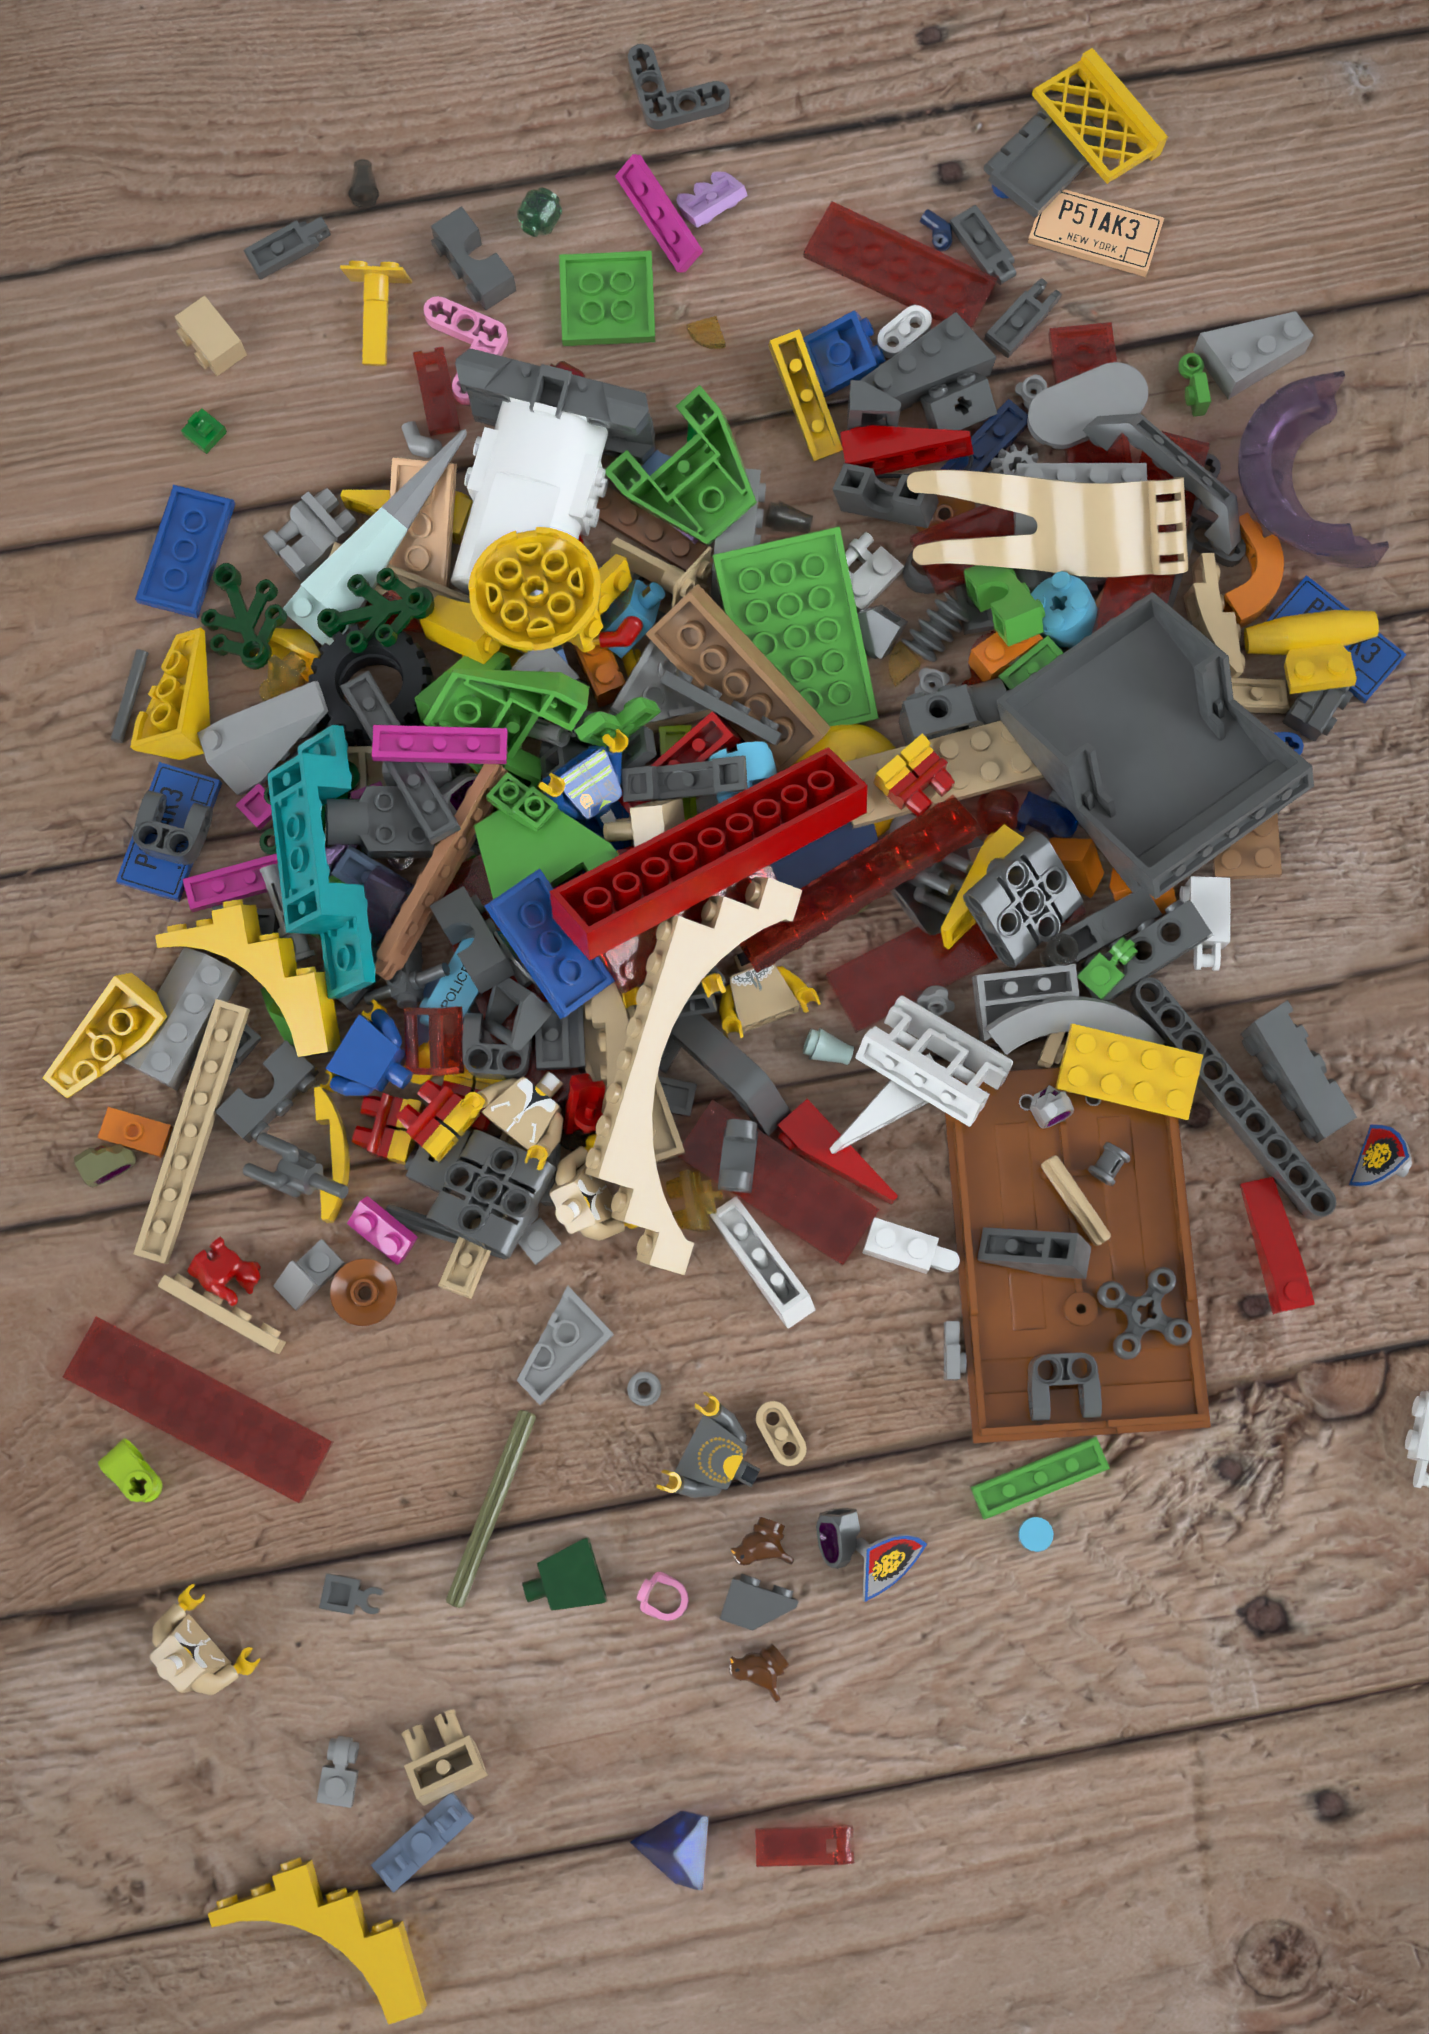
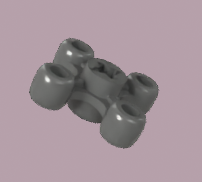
[1097,1267,1192,1360]

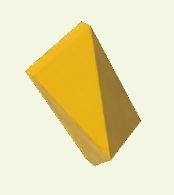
[256,628,321,682]

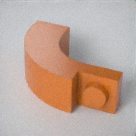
[1223,512,1284,628]

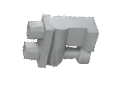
[263,488,358,582]

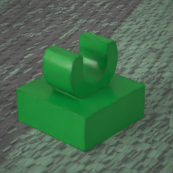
[181,408,227,454]

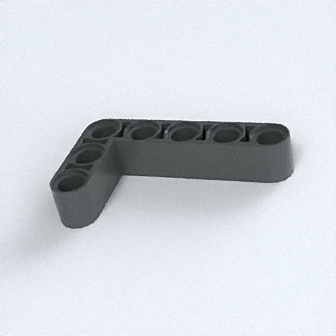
[670,1014,791,1137]

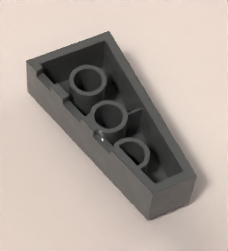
[860,312,996,421]
[1241,1000,1357,1143]

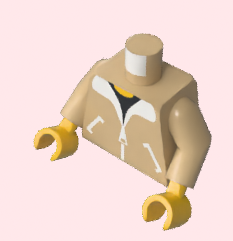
[460,1071,563,1170]
[549,1134,639,1241]
[149,1584,260,1695]

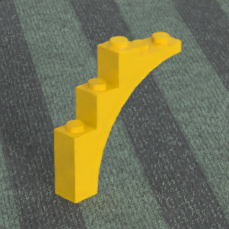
[419,554,632,664]
[155,899,341,1057]
[208,1857,427,2025]

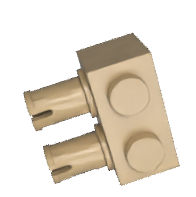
[603,798,685,847]
[402,1710,488,1806]

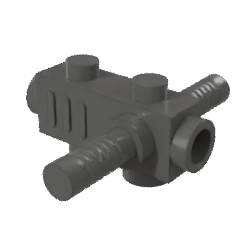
[364,938,450,1009]

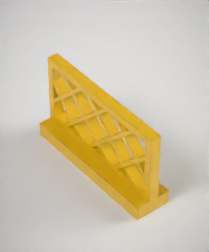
[1032,48,1168,184]

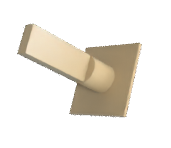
[610,538,712,608]

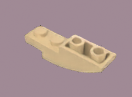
[1183,553,1245,678]
[585,982,629,1089]

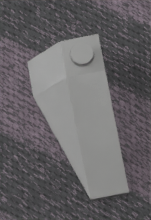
[198,681,328,795]

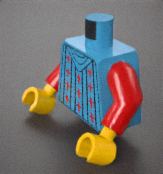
[577,580,665,658]

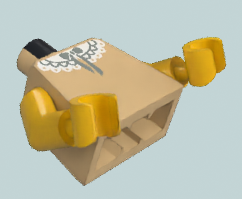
[719,950,821,1038]

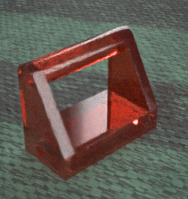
[404,1006,464,1076]

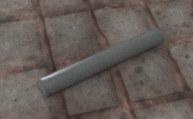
[111,649,149,743]

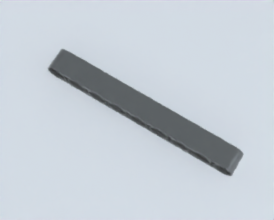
[1130,977,1337,1220]

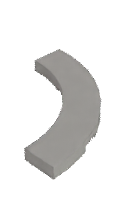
[984,996,1165,1055]

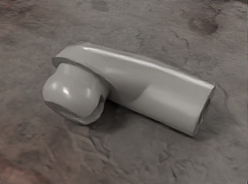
[401,421,442,458]

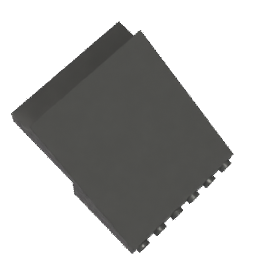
[996,592,1314,899]

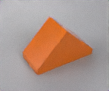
[1049,838,1104,898]

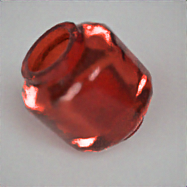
[976,789,1019,835]

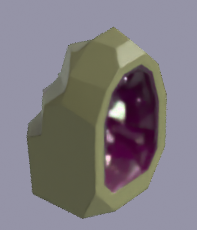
[74,1144,136,1188]

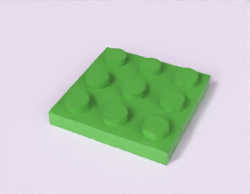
[559,251,656,346]

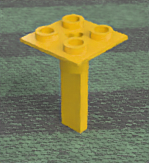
[340,261,412,366]

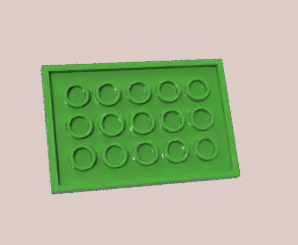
[712,527,879,726]

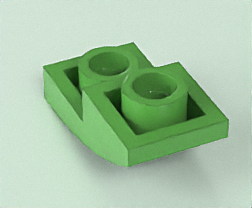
[486,772,558,832]

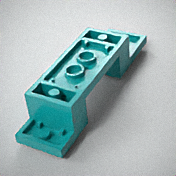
[267,725,376,999]

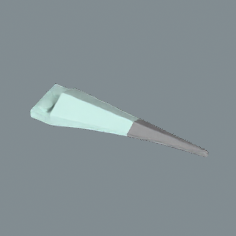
[283,429,467,645]

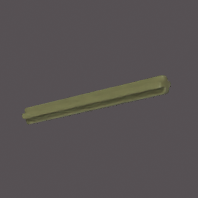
[446,1410,536,1608]

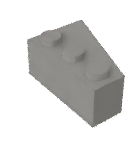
[1193,311,1314,399]
[972,964,1079,1042]

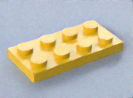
[1055,1023,1203,1120]

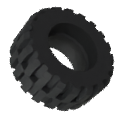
[309,624,435,746]

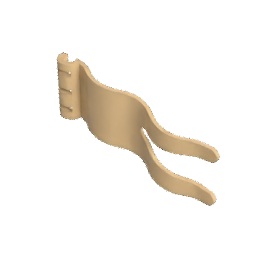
[907,469,1188,577]

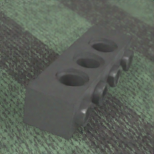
[1077,899,1214,1002]

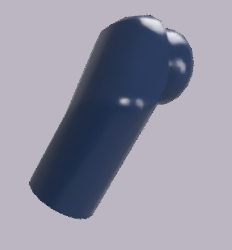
[920,209,953,251]

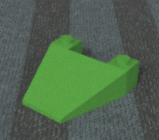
[605,385,757,545]
[423,669,589,788]
[474,809,619,899]

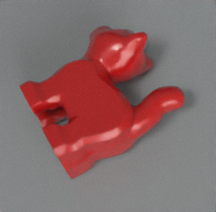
[187,1236,261,1306]

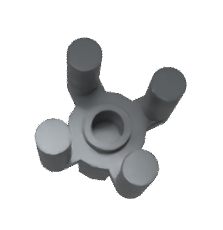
[880,845,973,915]
[243,1132,349,1199]

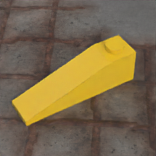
[768,329,843,462]
[340,490,473,545]
[941,825,1025,949]

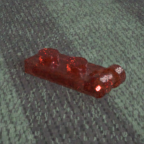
[413,346,461,436]
[755,1825,855,1867]

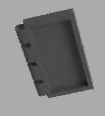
[984,99,1111,219]

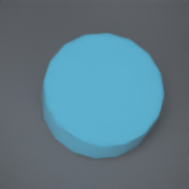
[1018,1517,1054,1552]

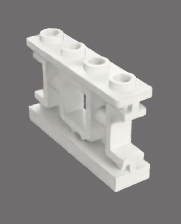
[855,995,1013,1127]

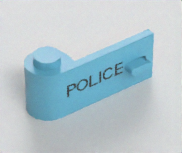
[417,938,479,1041]

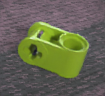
[98,1438,163,1502]

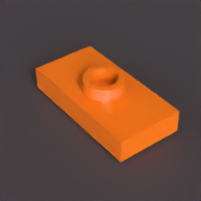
[97,1107,173,1158]

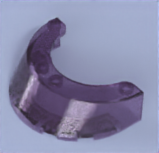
[1238,371,1389,568]

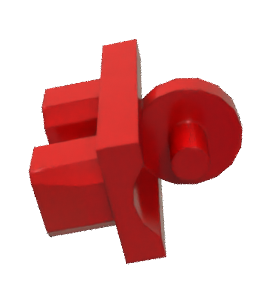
[563,1073,606,1135]

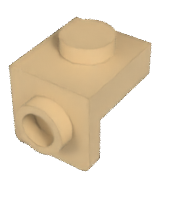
[1036,1032,1065,1068]

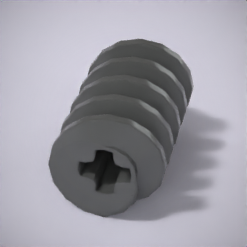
[901,590,971,662]

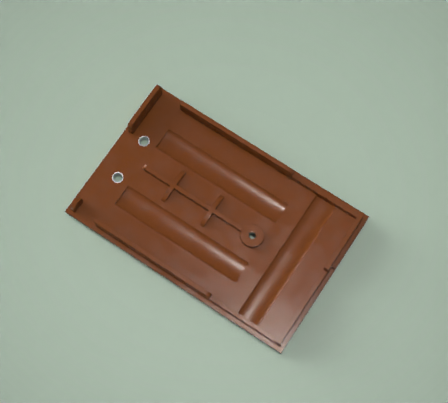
[945,1067,1211,1444]

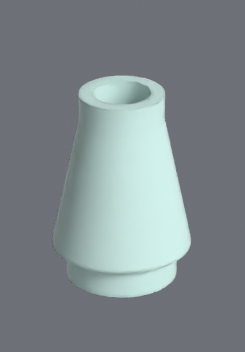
[803,1028,854,1065]

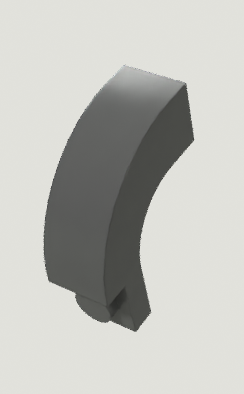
[540,726,656,790]

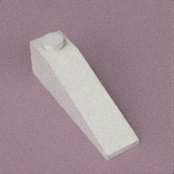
[829,1053,934,1154]
[709,1196,815,1329]

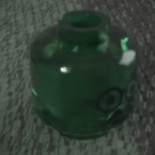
[517,187,562,237]

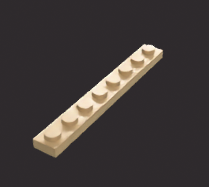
[133,999,250,1264]

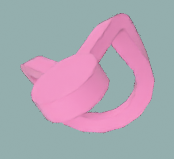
[637,1572,689,1621]

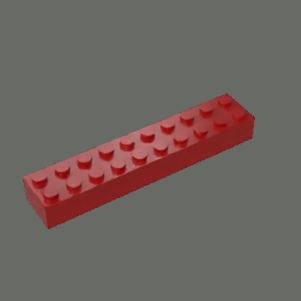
[550,747,868,961]

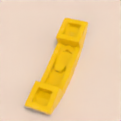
[314,1087,350,1223]

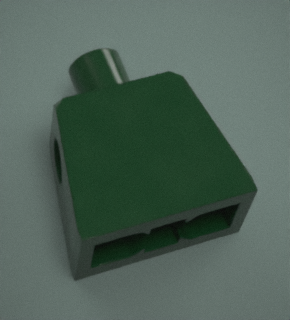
[522,1537,608,1611]

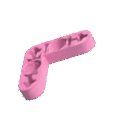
[423,296,508,405]

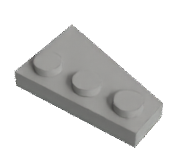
[517,1286,614,1406]

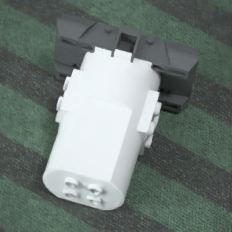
[451,348,656,596]

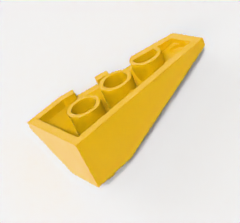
[130,627,210,760]
[43,972,167,1099]

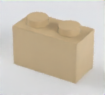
[174,295,247,376]

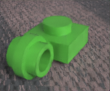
[1178,353,1211,417]
[1077,937,1138,1000]

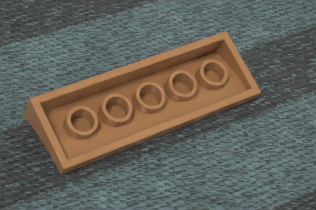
[646,584,830,773]

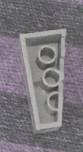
[711,469,766,609]

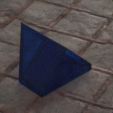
[630,1811,709,1890]

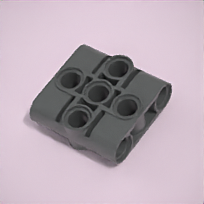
[963,831,1083,968]
[426,1129,557,1259]

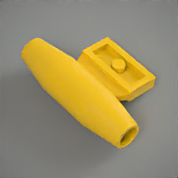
[1244,610,1379,694]

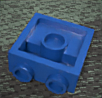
[803,310,886,397]

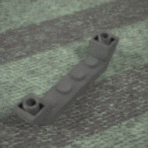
[1083,413,1242,555]

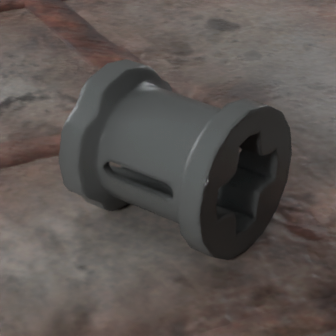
[1088,1142,1131,1187]

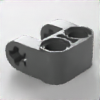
[133,790,213,865]
[462,1013,533,1080]
[718,1119,758,1193]
[1028,1353,1102,1421]

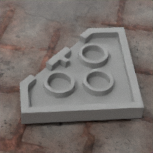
[610,640,709,724]

